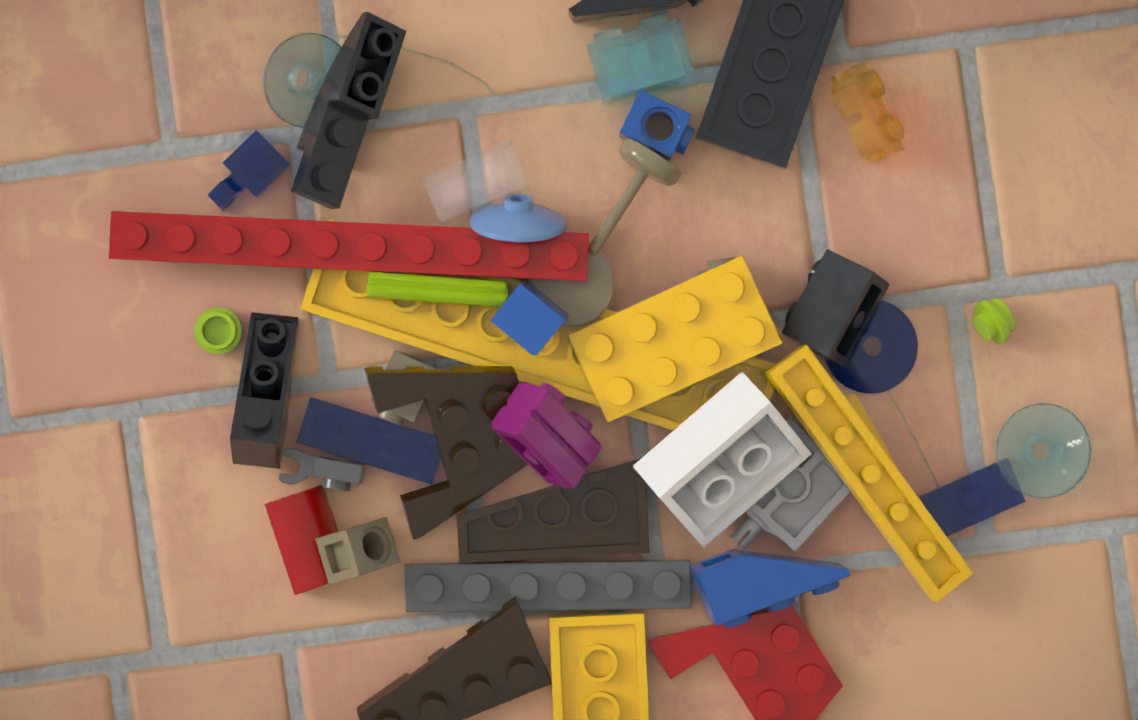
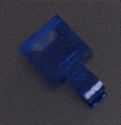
[208,130,291,211]

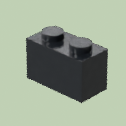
[781,249,890,368]

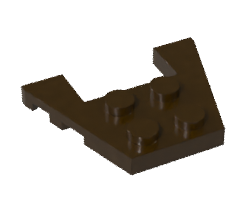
[364,366,528,540]

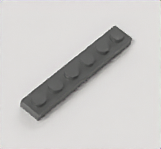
[405,560,691,612]

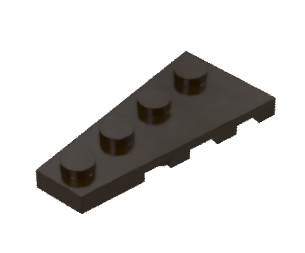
[457,458,650,563]

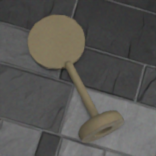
[529,138,682,326]

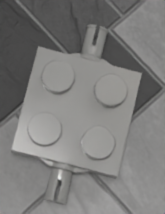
[730,417,850,552]

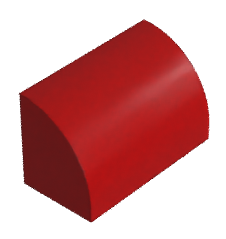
[264,485,339,595]

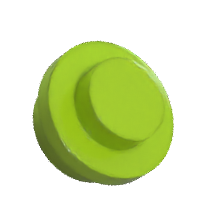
[972,298,1016,344]
[194,307,242,355]

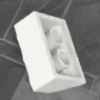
[633,372,812,548]

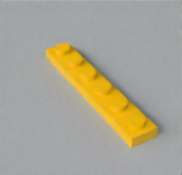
[764,344,974,603]

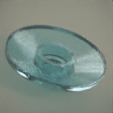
[263,33,341,128]
[996,403,1091,498]

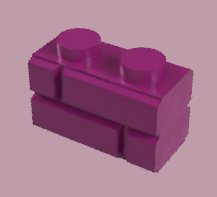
[491,382,602,490]

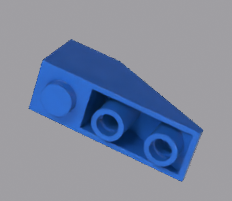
[690,549,850,628]

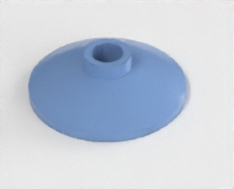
[470,194,566,242]

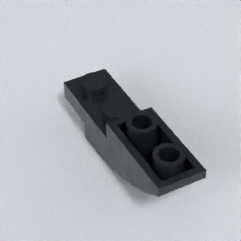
[291,12,406,209]

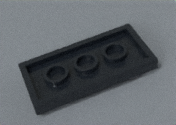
[695,0,844,170]

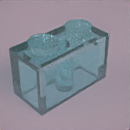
[587,14,695,104]

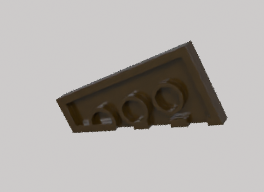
[357,596,552,720]

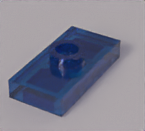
[918,458,1026,537]

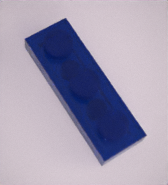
[296,397,441,485]

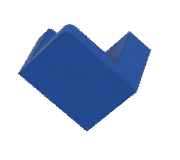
[490,280,570,355]

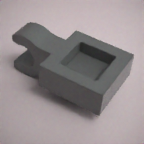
[278,448,366,491]

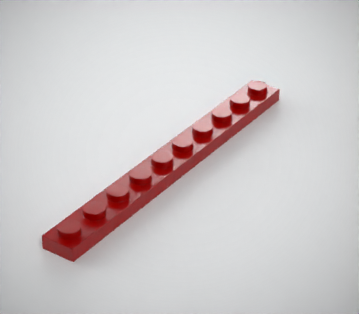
[109,211,589,282]

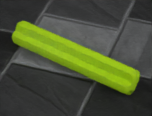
[367,272,509,307]

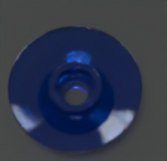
[824,300,918,394]

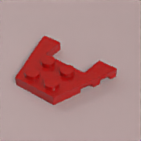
[647,605,843,720]

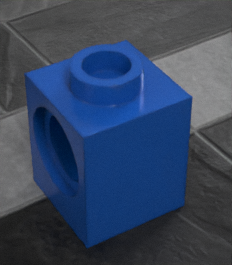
[619,90,695,161]

